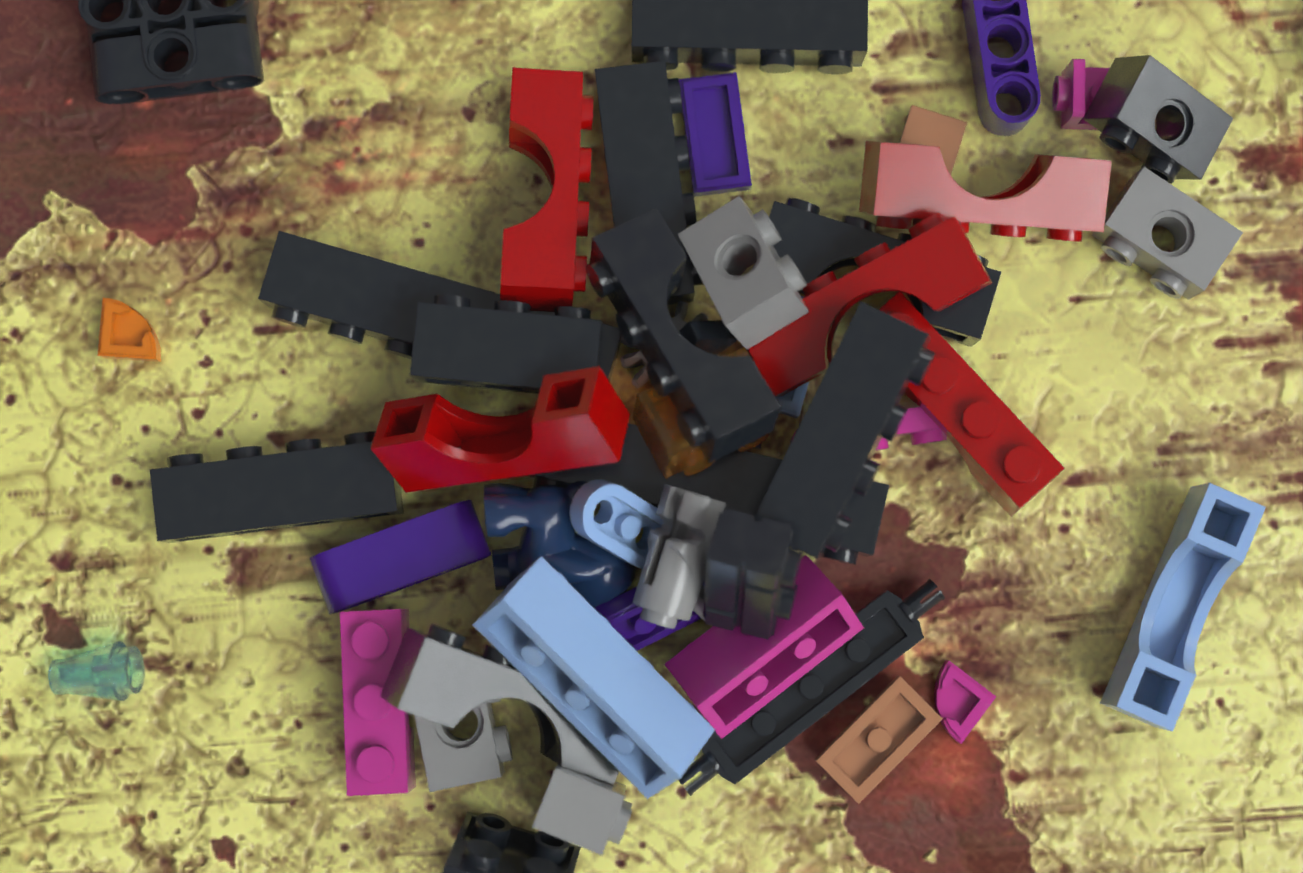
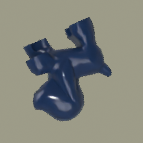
[484,481,635,608]

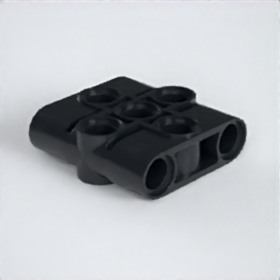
[78,0,264,104]

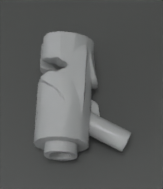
[633,484,726,629]

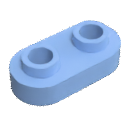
[570,480,663,569]

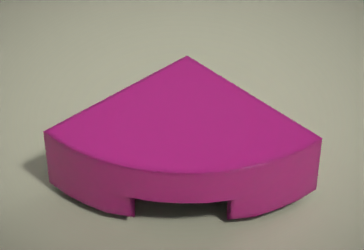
[934,660,996,744]

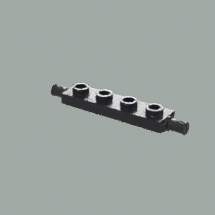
[678,579,945,796]

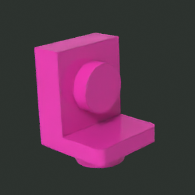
[1052,59,1110,130]

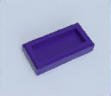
[679,72,752,197]

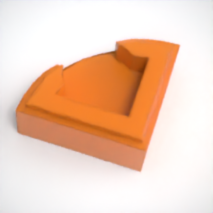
[98,298,161,362]

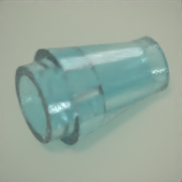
[48,641,145,701]

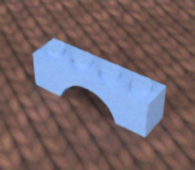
[1100,483,1266,731]

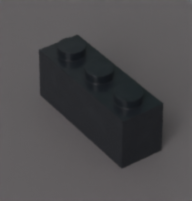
[410,294,603,394]

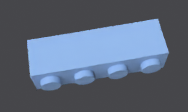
[473,556,715,799]

